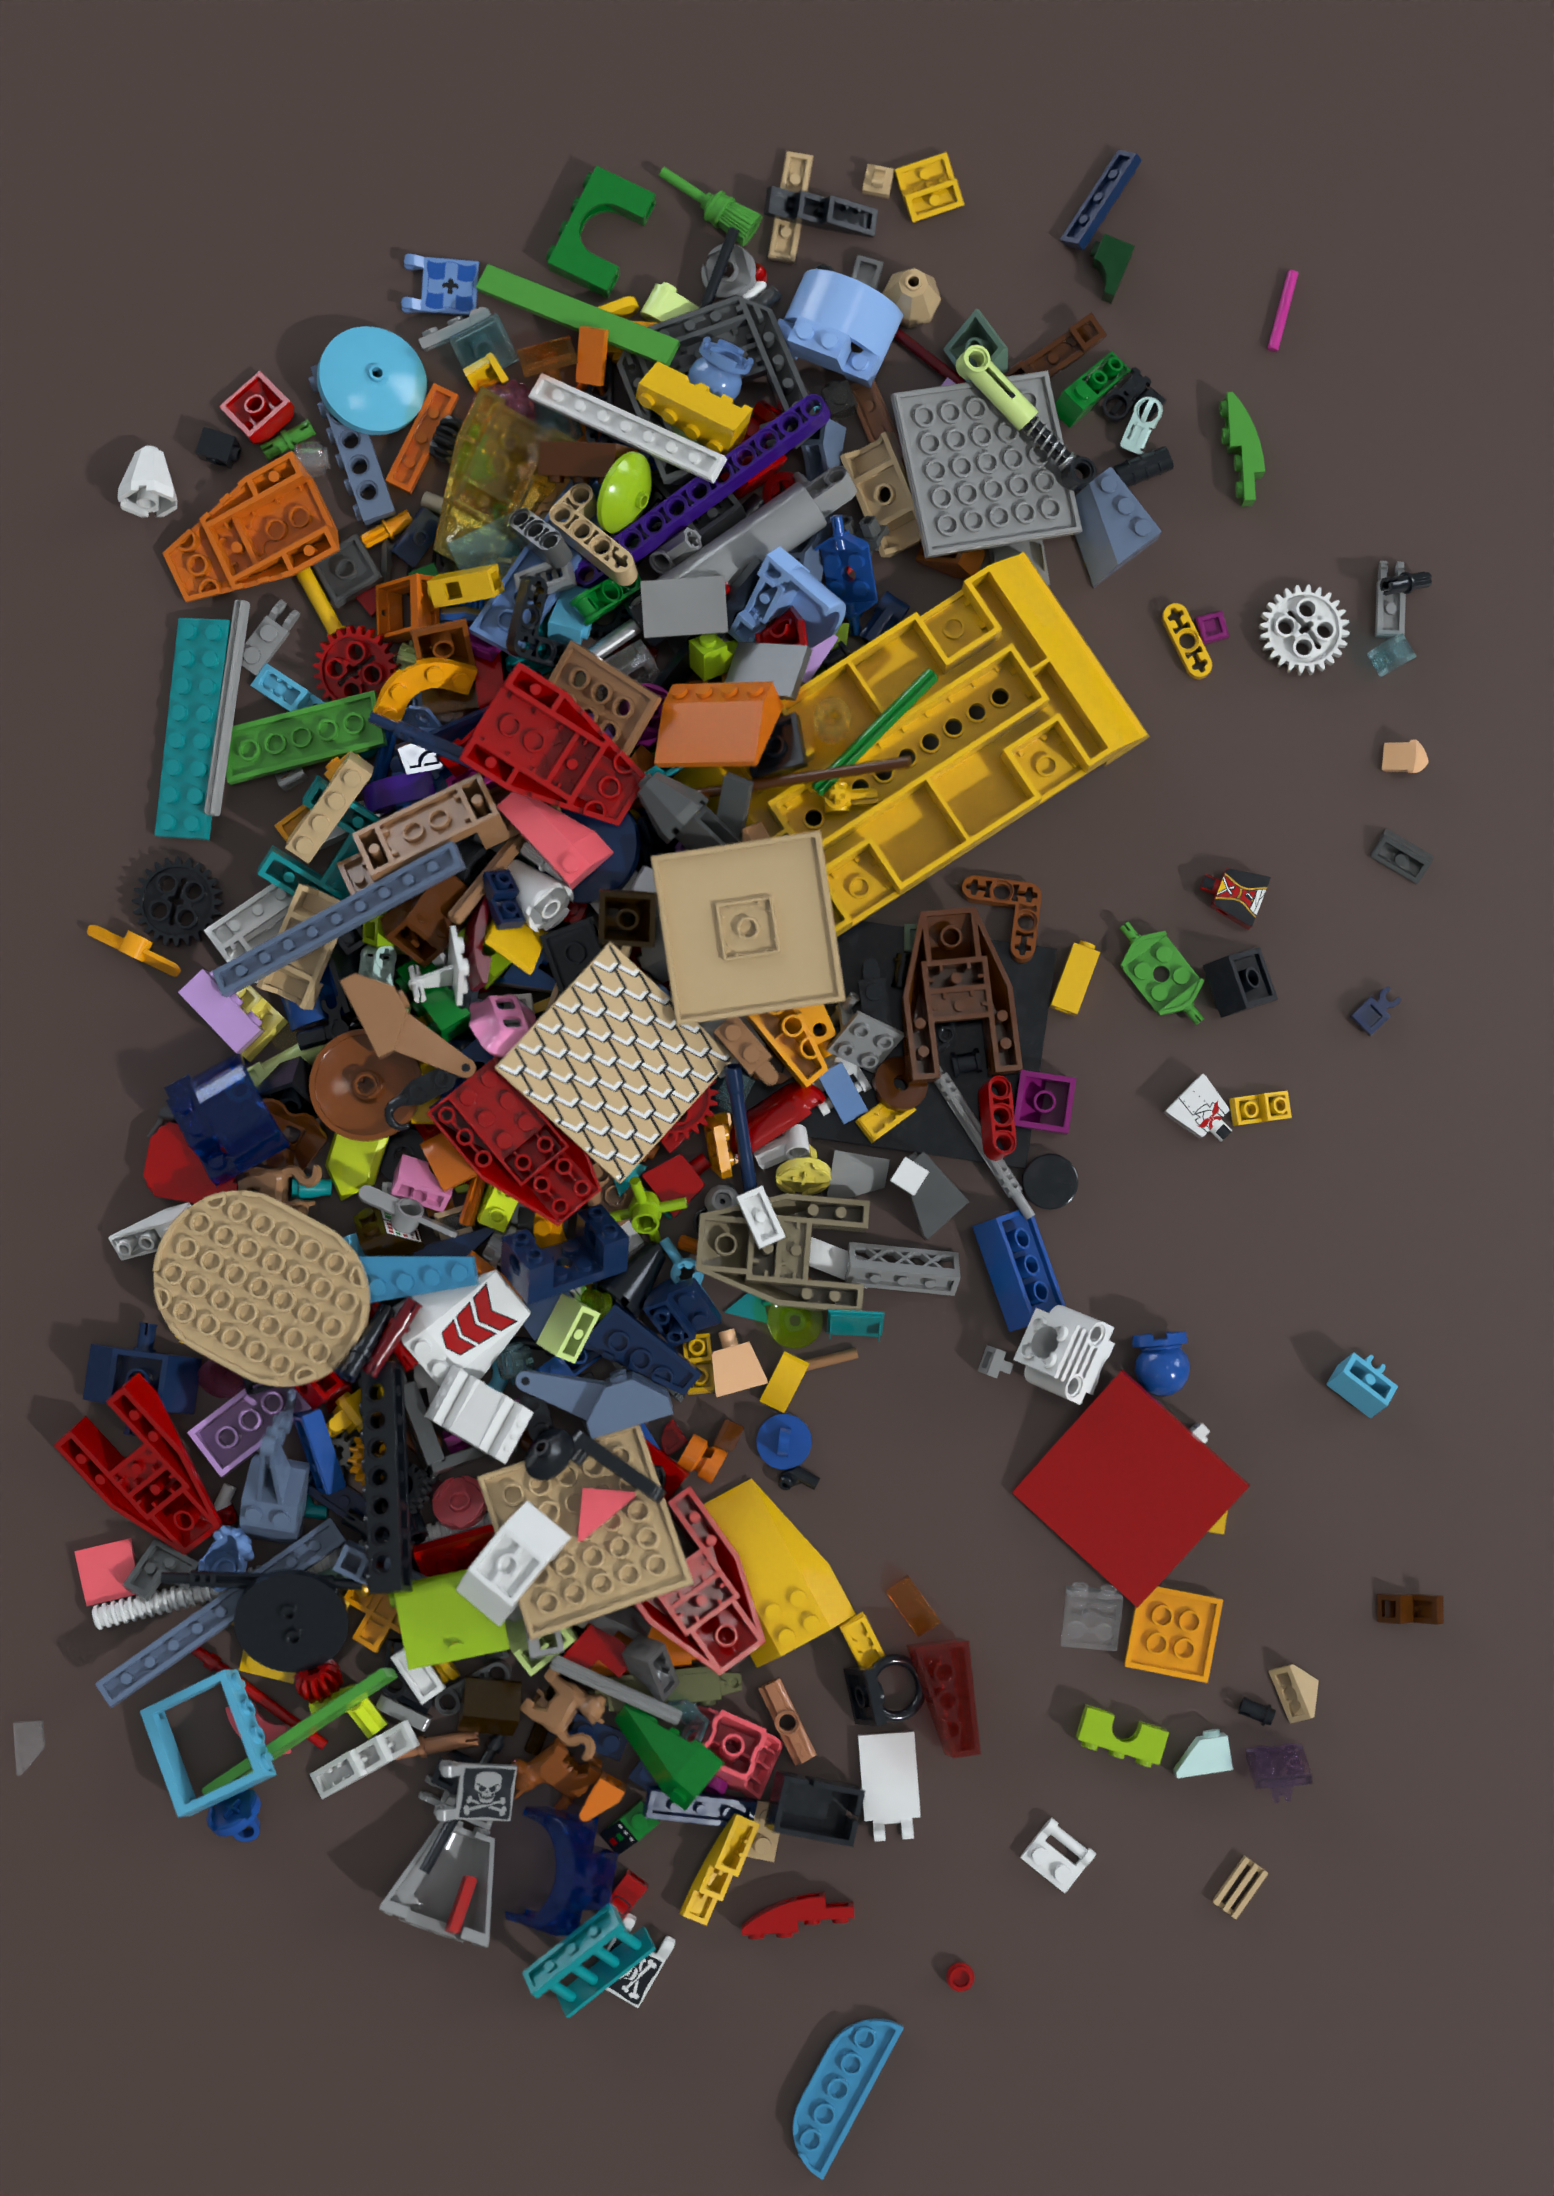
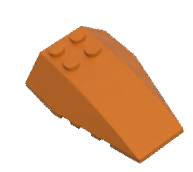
[162,451,340,603]

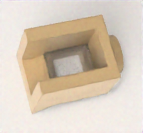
[433,1205,479,1241]

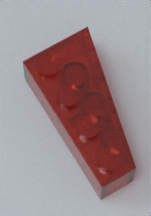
[906,1638,981,1758]

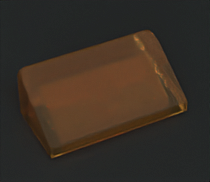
[885,1575,941,1637]

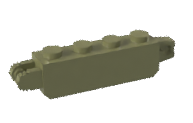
[588,1664,742,1715]

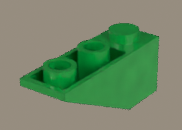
[1055,351,1131,428]

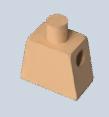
[712,1328,768,1397]

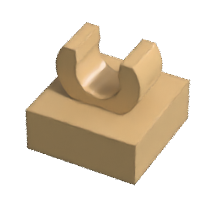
[862,164,894,199]

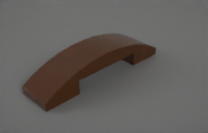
[1004,312,1107,378]

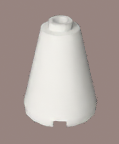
[505,860,574,932]

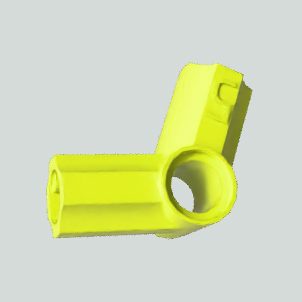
[309,1683,388,1739]

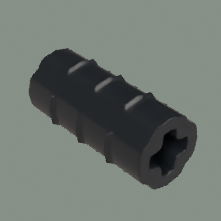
[1113,446,1174,487]

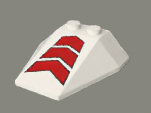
[392,1270,531,1386]

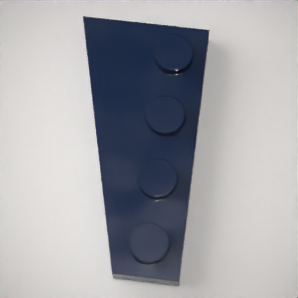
[394,705,489,775]

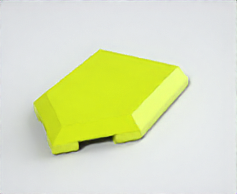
[325,1133,389,1201]

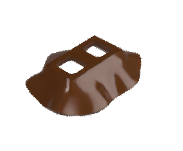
[232,1099,327,1170]

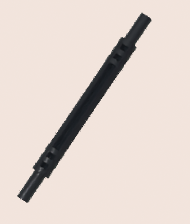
[161,1570,362,1590]

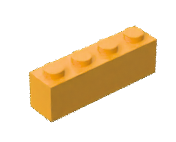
[744,1008,829,1088]

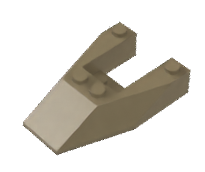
[695,1193,870,1313]

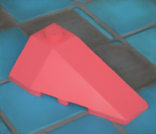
[496,792,614,890]

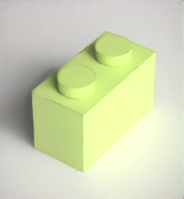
[536,1293,601,1364]

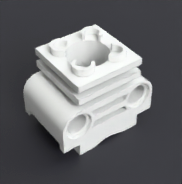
[1013,1305,1115,1405]

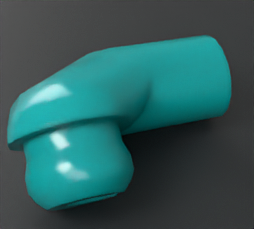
[305,1494,329,1520]

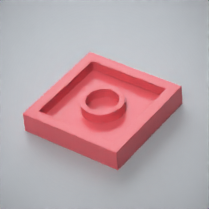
[74,1538,137,1607]

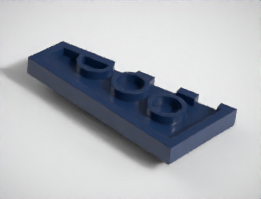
[583,1302,702,1395]

